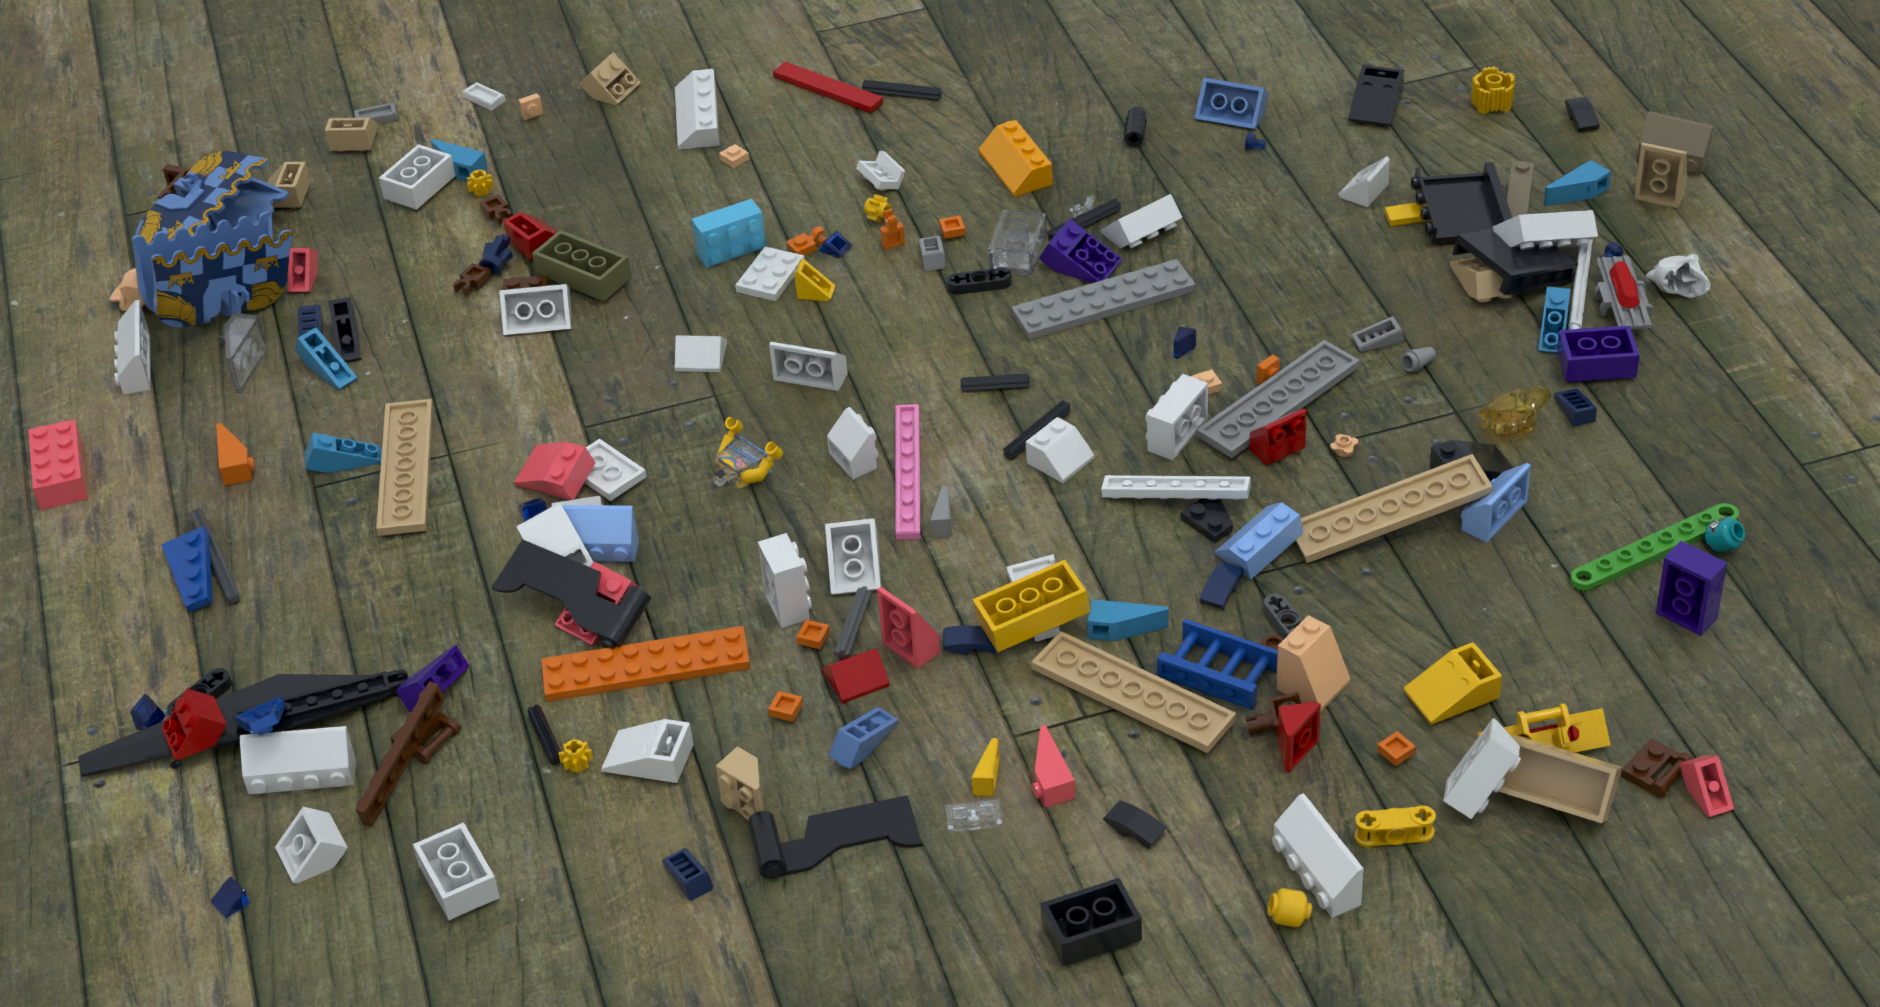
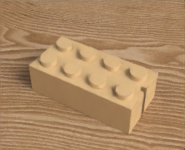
[1499,735,1622,823]

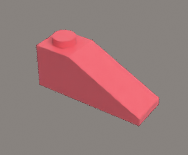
[1032,725,1075,808]

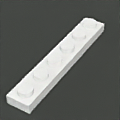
[1101,475,1251,500]

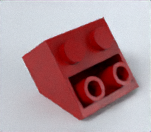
[503,212,558,260]
[1249,408,1307,466]
[162,688,227,760]

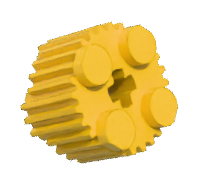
[1471,67,1515,114]

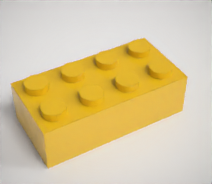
[972,559,1091,652]

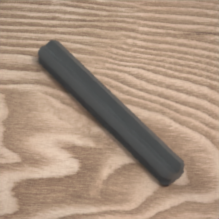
[834,586,871,660]

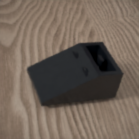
[1348,65,1404,127]

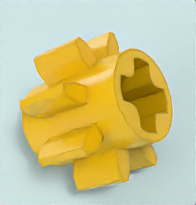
[467,170,493,196]
[864,194,891,223]
[559,740,593,772]

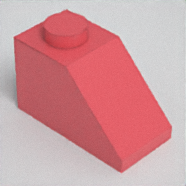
[288,248,318,292]
[1679,755,1734,817]

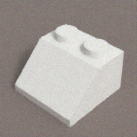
[1026,417,1094,483]
[275,807,348,883]

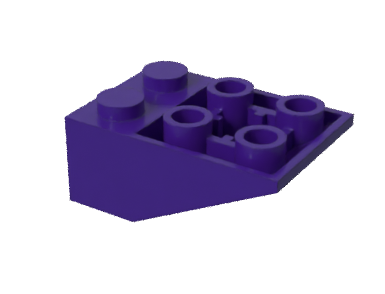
[1039,219,1122,283]

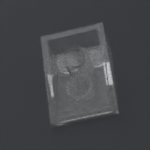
[224,313,268,394]

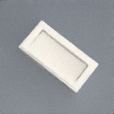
[462,82,506,111]

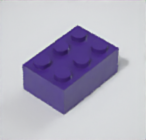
[1557,325,1640,382]
[1656,541,1727,636]

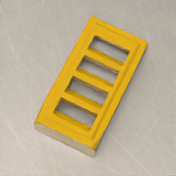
[971,738,1000,796]

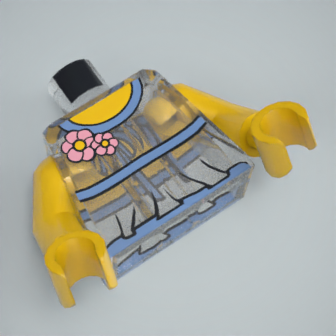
[712,417,783,488]

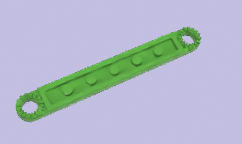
[1570,503,1739,592]

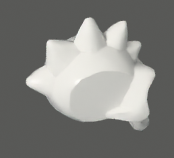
[1646,254,1711,298]

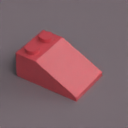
[514,442,596,500]
[877,587,940,669]

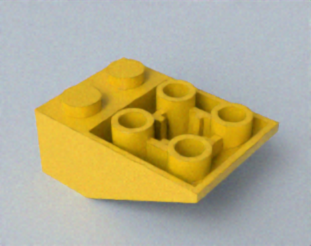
[1403,642,1502,725]

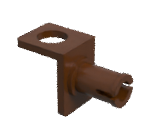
[1245,692,1301,738]

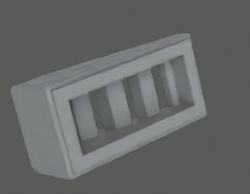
[919,236,946,271]
[1351,316,1405,352]
[930,486,951,538]

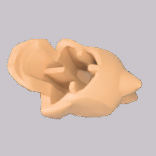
[109,268,145,311]

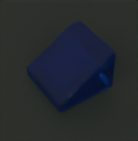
[819,231,852,258]
[1174,327,1196,359]
[518,498,547,521]
[130,694,165,731]
[211,877,249,918]

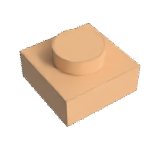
[518,93,543,120]
[719,144,749,168]
[1191,370,1222,394]

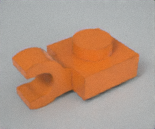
[880,209,905,250]
[786,226,827,256]

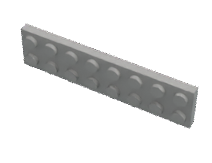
[1011,259,1196,340]
[1196,340,1360,458]

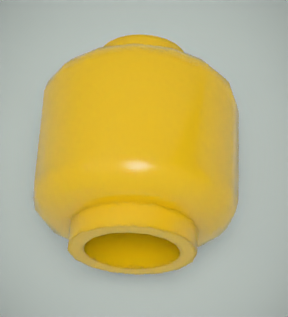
[1268,888,1312,928]

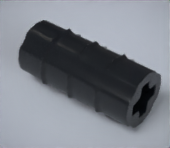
[1124,107,1147,147]

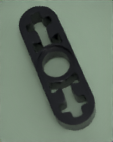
[947,268,1012,294]
[167,668,232,717]

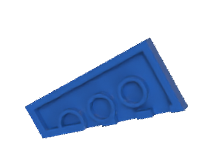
[161,526,213,612]
[233,696,286,736]

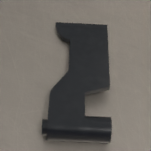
[491,539,651,649]
[748,795,922,879]

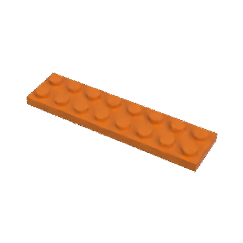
[541,626,751,702]

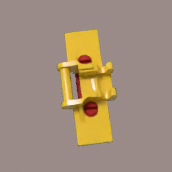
[1477,703,1611,753]

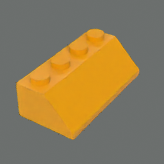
[979,120,1053,197]

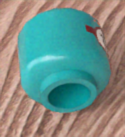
[1705,517,1745,553]

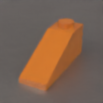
[216,423,256,486]

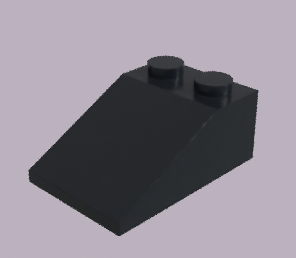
[1430,440,1513,482]

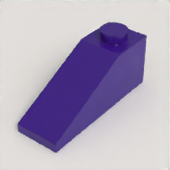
[396,645,469,712]

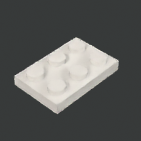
[735,247,805,301]
[584,439,647,501]

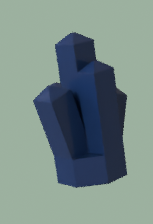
[479,234,513,275]

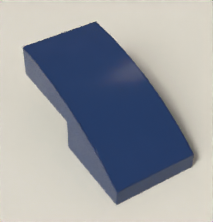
[1199,561,1244,610]
[943,625,997,655]

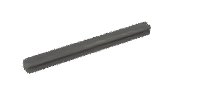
[190,508,241,604]

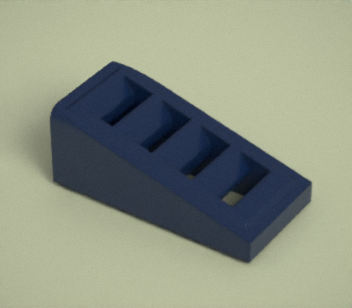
[298,304,323,337]
[1554,388,1597,426]
[662,848,713,901]

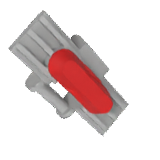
[1595,255,1654,329]

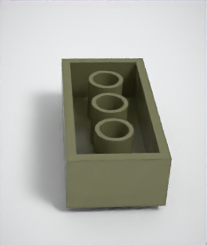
[532,230,632,301]

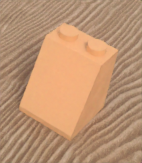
[1277,615,1350,711]

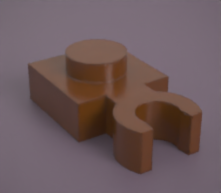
[479,194,512,225]
[453,263,492,296]

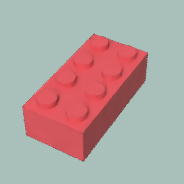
[28,419,88,510]

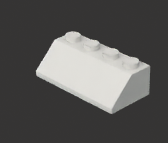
[675,69,720,150]
[1493,210,1598,250]
[114,300,151,395]
[240,726,357,794]
[1272,793,1364,918]

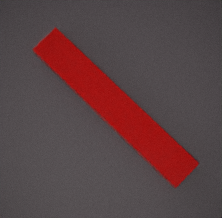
[773,61,883,113]

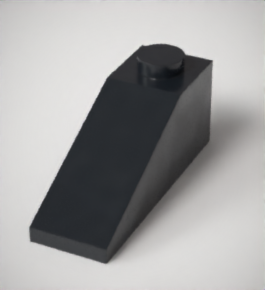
[328,297,362,362]

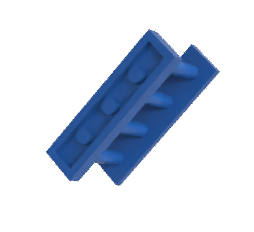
[1157,619,1278,710]

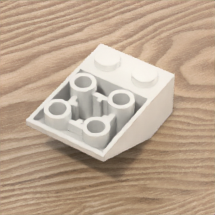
[516,503,593,567]
[601,719,693,783]

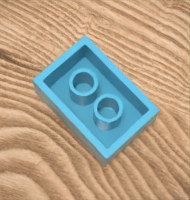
[691,199,766,268]

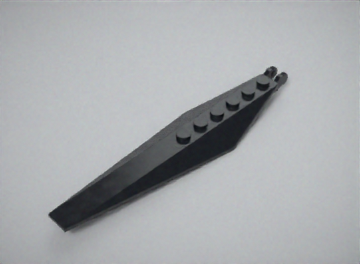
[78,669,409,777]

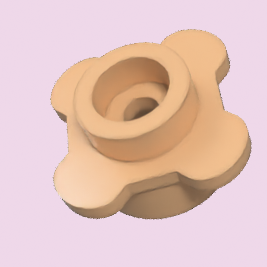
[1330,434,1358,457]

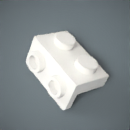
[856,151,905,191]

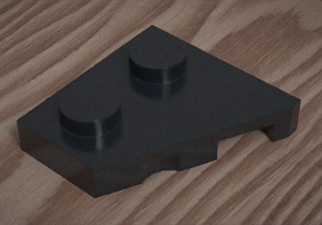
[1180,498,1233,543]

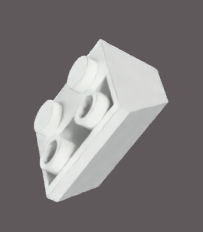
[827,407,878,480]

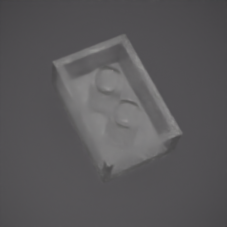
[988,209,1047,275]

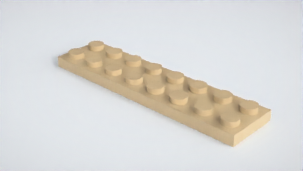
[376,399,433,536]
[1295,454,1493,563]
[1031,631,1236,753]

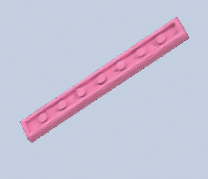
[896,404,921,540]

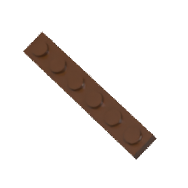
[355,682,445,826]

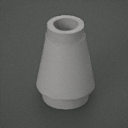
[1401,347,1436,372]

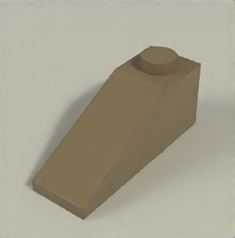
[1507,161,1535,218]

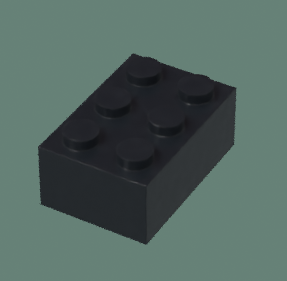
[1040,878,1142,966]

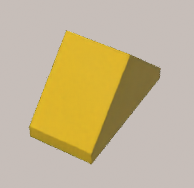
[794,258,836,301]

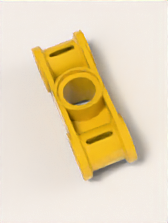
[1354,806,1436,848]

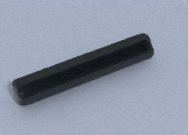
[961,373,1030,391]
[527,705,561,765]

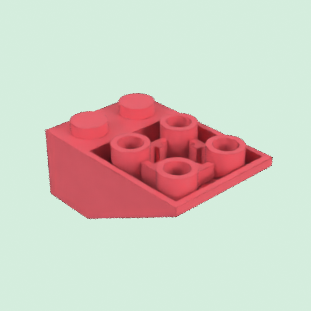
[555,561,641,646]

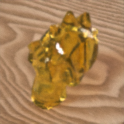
[1479,385,1551,435]

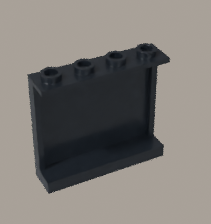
[1411,162,1512,244]
[1452,228,1578,295]

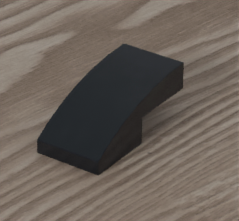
[1565,97,1600,132]
[1103,800,1167,850]

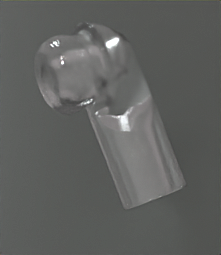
[1070,196,1096,218]

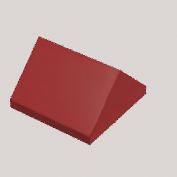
[821,648,890,704]
[1277,702,1321,773]

